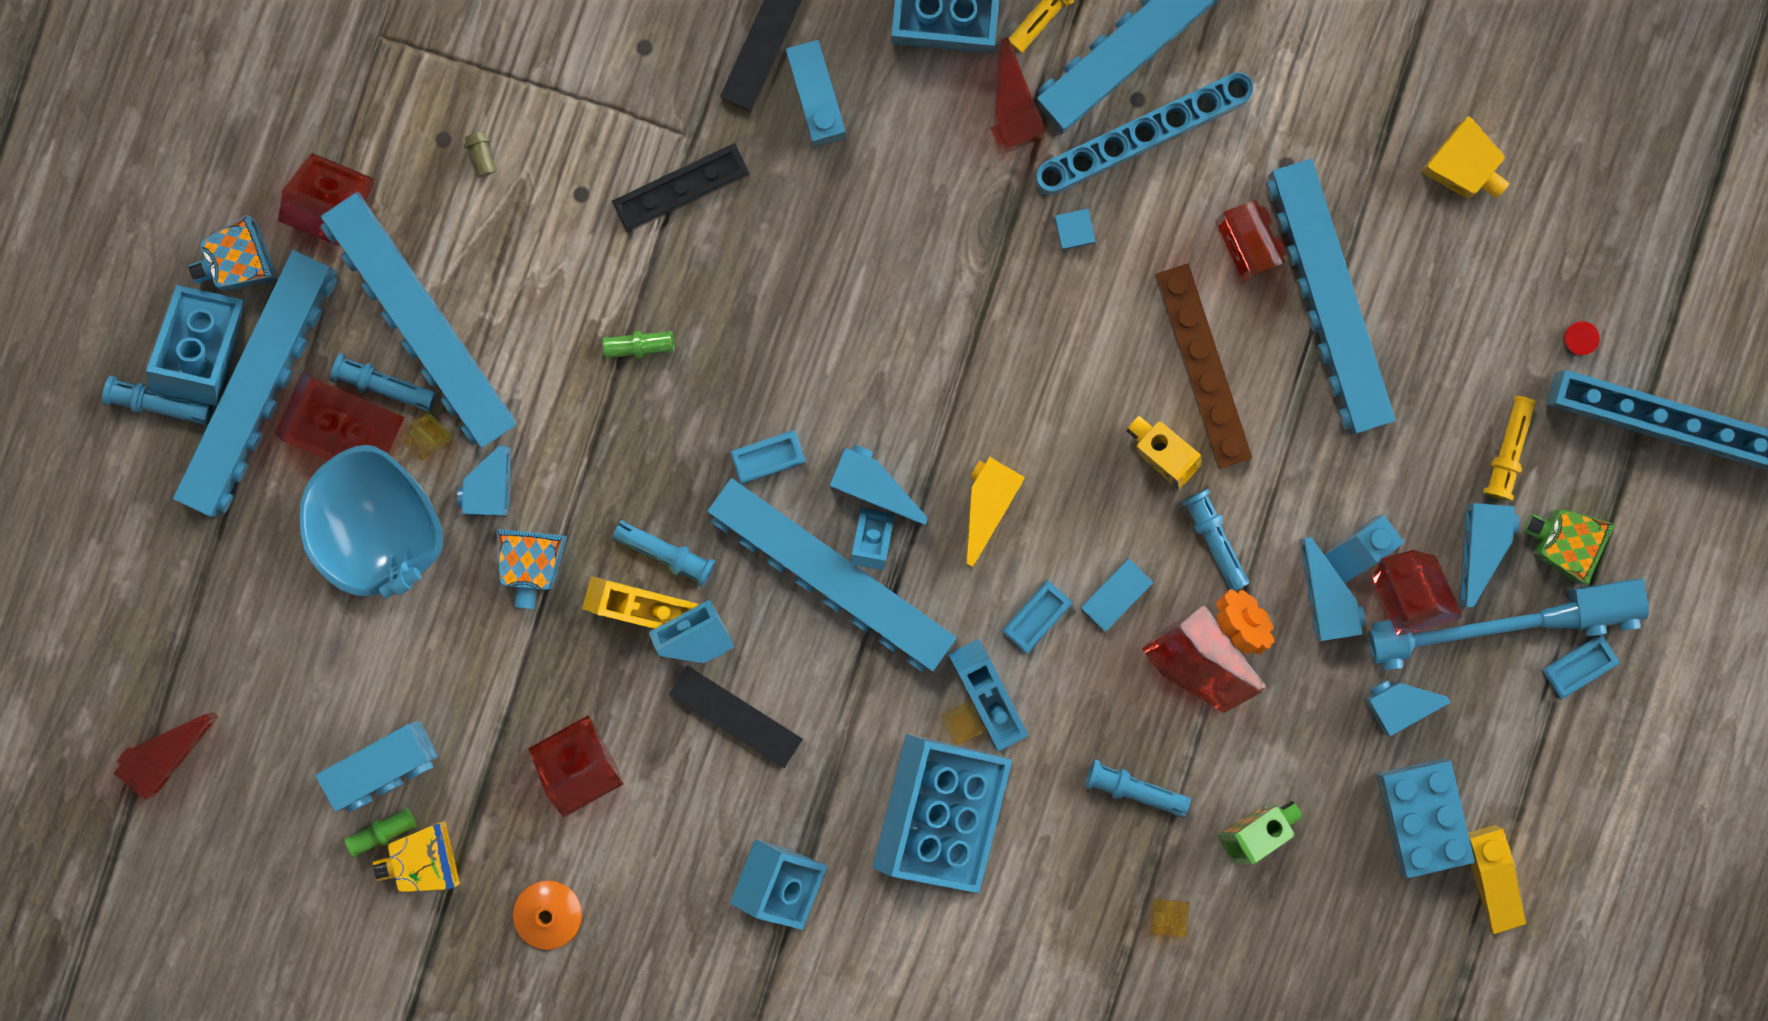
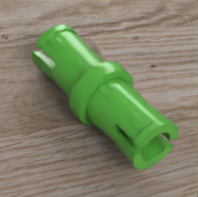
[603,331,675,359]
[344,807,417,858]

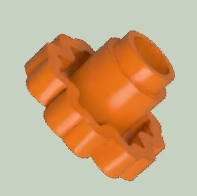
[1211,589,1275,655]

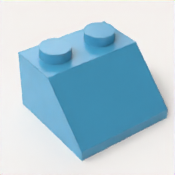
[730,839,828,930]

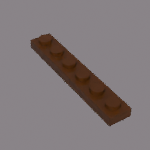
[1155,263,1252,469]

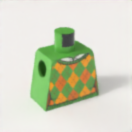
[1523,509,1615,584]
[1217,801,1303,865]

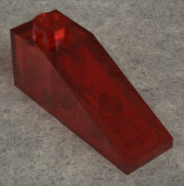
[990,37,1046,153]
[113,712,219,800]

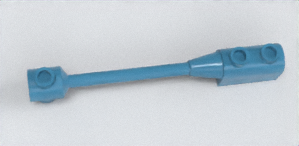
[1368,579,1649,670]

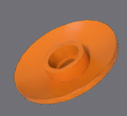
[513,880,582,950]

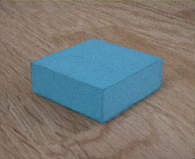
[1054,209,1096,250]

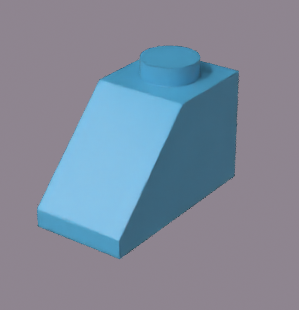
[457,446,511,516]
[1325,515,1405,583]
[649,600,735,663]
[1364,680,1451,736]

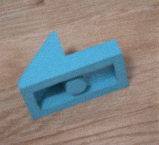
[850,508,894,570]

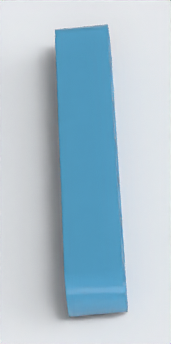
[1035,72,1254,196]

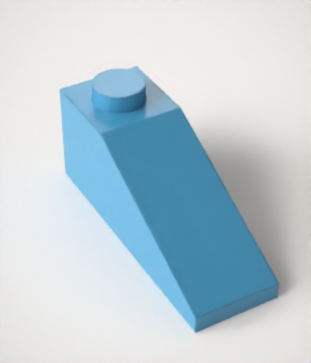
[786,40,846,148]
[830,444,928,525]
[1459,503,1519,607]
[1299,537,1366,641]
[948,638,1029,751]

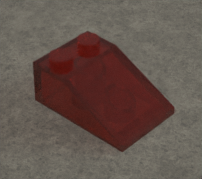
[275,371,405,460]
[1142,605,1267,713]

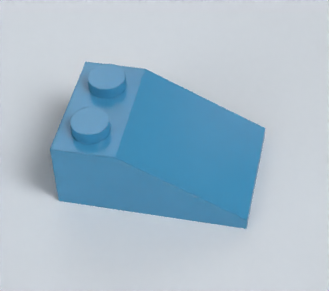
[146,285,244,406]

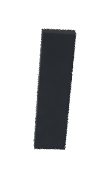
[720,0,803,113]
[612,143,750,233]
[669,665,803,768]

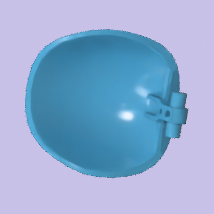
[299,445,443,599]

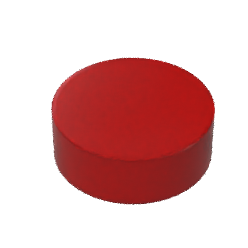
[1563,321,1600,356]

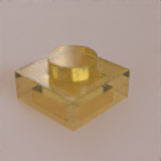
[941,699,987,746]

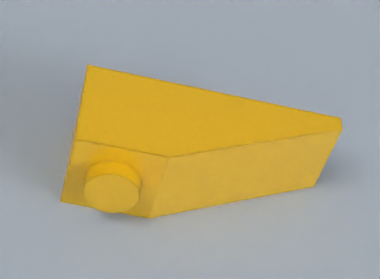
[966,457,1025,567]
[582,576,698,628]
[1468,825,1526,934]

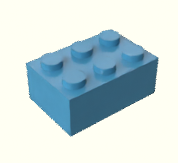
[891,0,999,54]
[315,721,439,813]
[1376,758,1475,878]

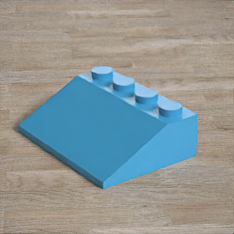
[872,734,1012,893]

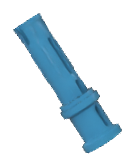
[329,353,436,413]
[102,375,211,426]
[1180,488,1250,591]
[612,520,716,588]
[1085,759,1191,818]

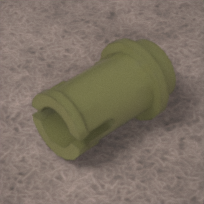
[464,132,497,178]

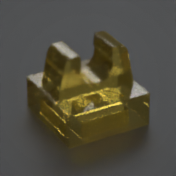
[404,413,453,460]
[1151,898,1189,937]

